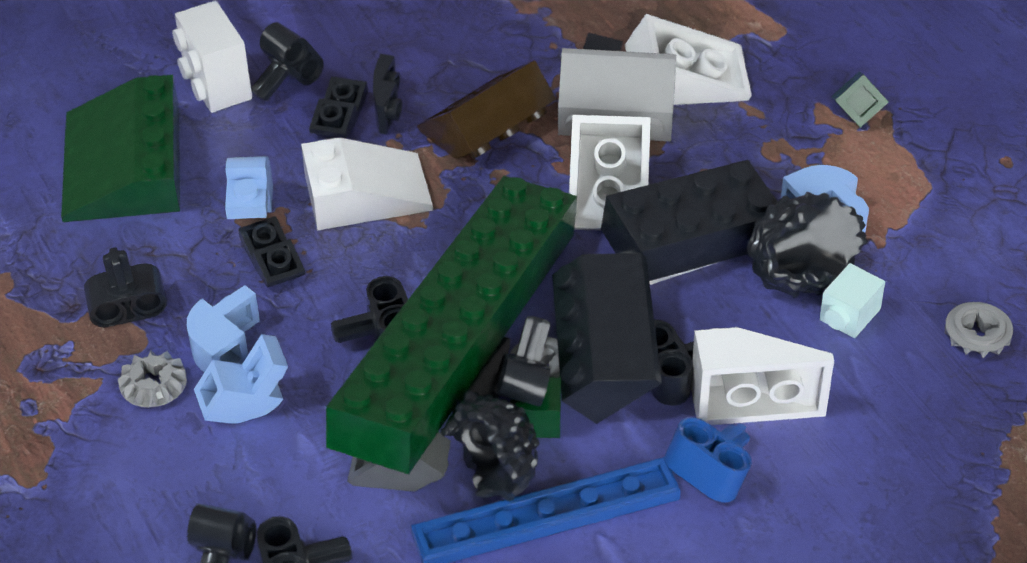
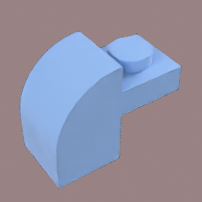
[225,156,273,219]
[781,165,869,232]
[187,285,260,372]
[194,334,288,424]

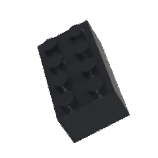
[601,160,778,281]

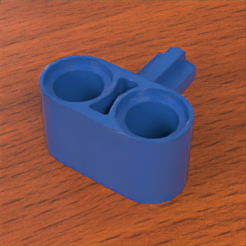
[665,417,752,502]

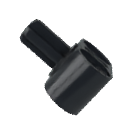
[251,22,324,101]
[84,247,167,328]
[331,276,408,343]
[494,316,551,407]
[651,319,694,406]
[187,503,257,563]
[257,516,352,563]

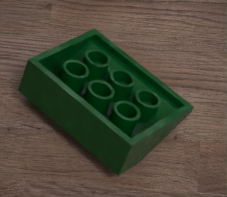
[61,74,180,222]

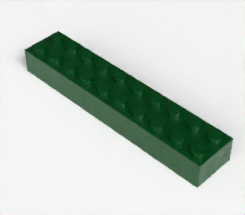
[326,176,577,475]

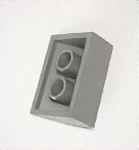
[558,48,677,142]

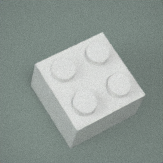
[173,0,252,113]

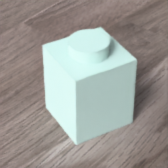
[820,263,885,338]

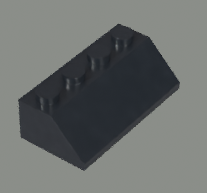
[552,253,662,424]

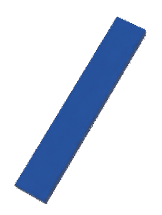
[411,457,680,563]

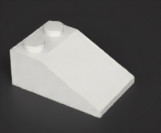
[625,14,752,105]
[569,115,650,230]
[301,138,433,230]
[691,327,834,425]

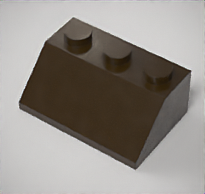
[417,60,556,159]

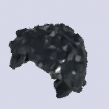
[747,192,868,298]
[440,391,540,501]

